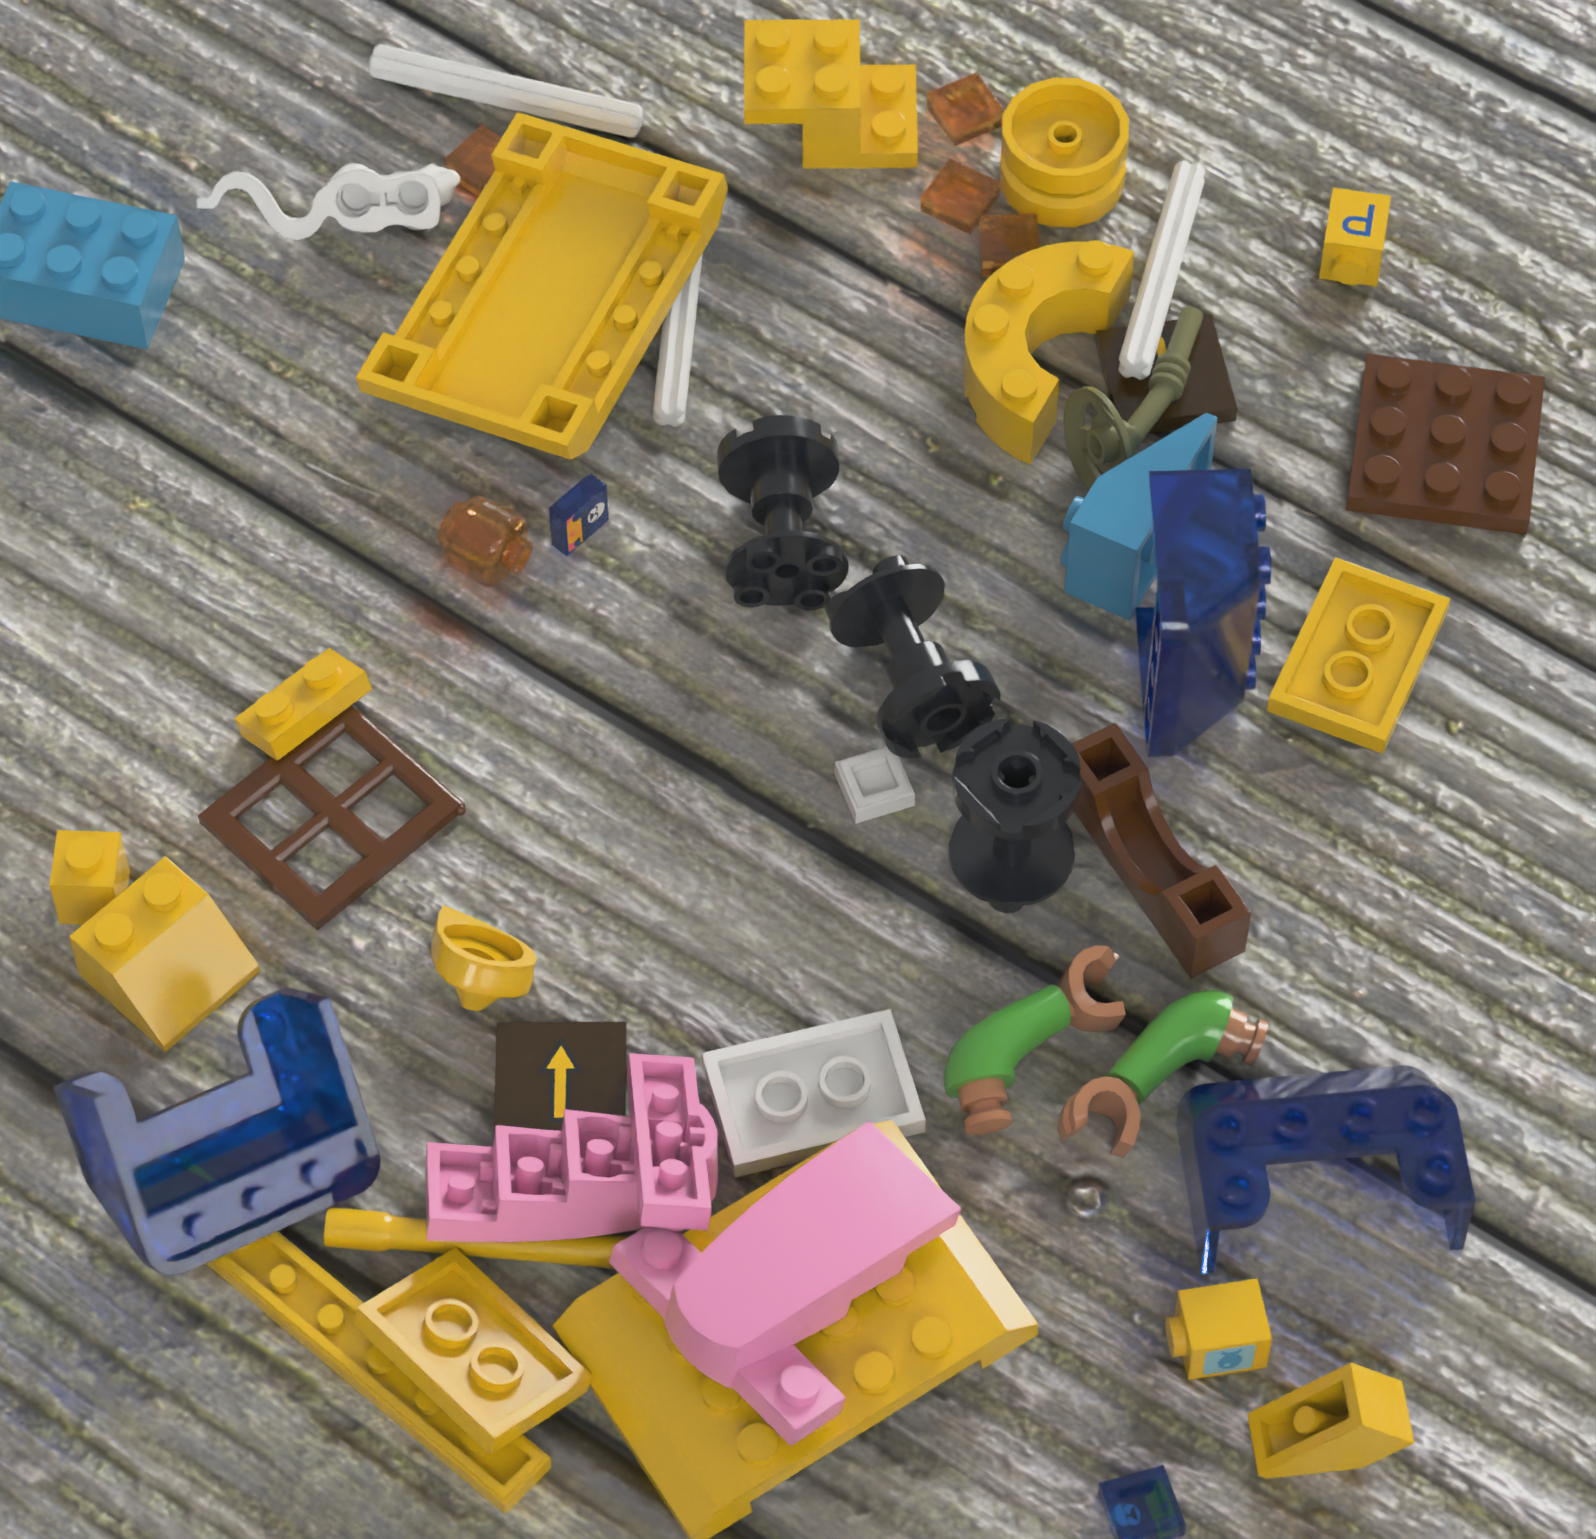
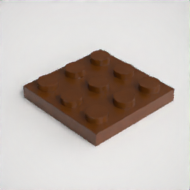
[1346,353,1545,535]

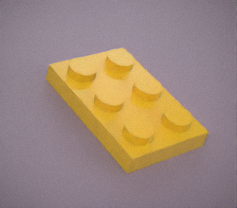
[1267,557,1450,754]
[353,1247,592,1455]

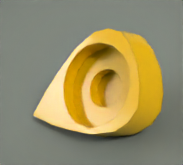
[430,905,537,1011]

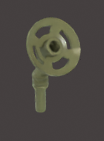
[1064,306,1203,492]

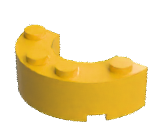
[963,240,1134,465]

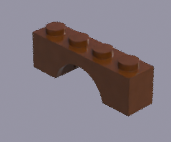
[1072,722,1251,979]

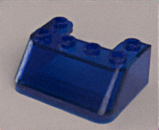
[1135,469,1271,757]
[53,987,381,1275]
[1176,1065,1476,1274]

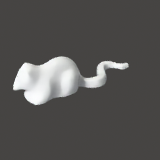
[197,163,460,240]

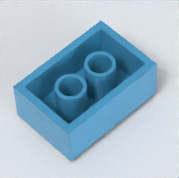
[0,181,185,350]

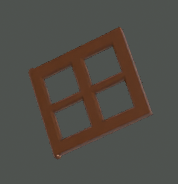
[198,705,466,931]

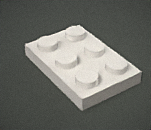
[702,1009,926,1177]

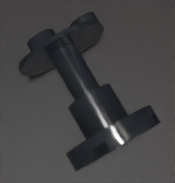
[717,415,849,611]
[825,555,1001,758]
[948,718,1081,913]

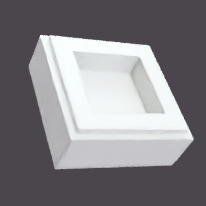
[834,746,915,824]

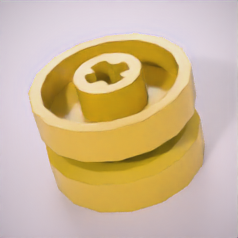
[1000,77,1129,228]

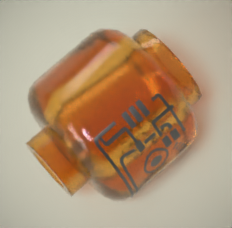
[438,495,533,585]

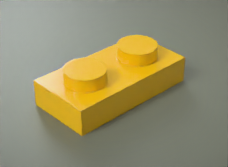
[234,648,372,761]

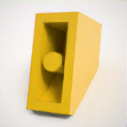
[1247,1362,1414,1479]

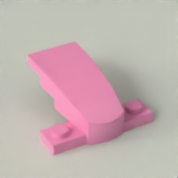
[425,1053,718,1242]
[609,1121,961,1446]

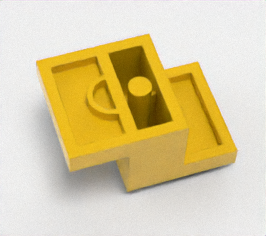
[744,19,918,168]

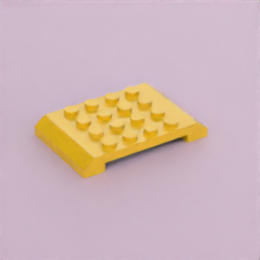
[355,112,728,460]
[552,1120,1039,1539]

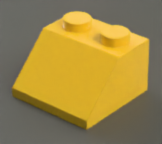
[69,856,260,1052]

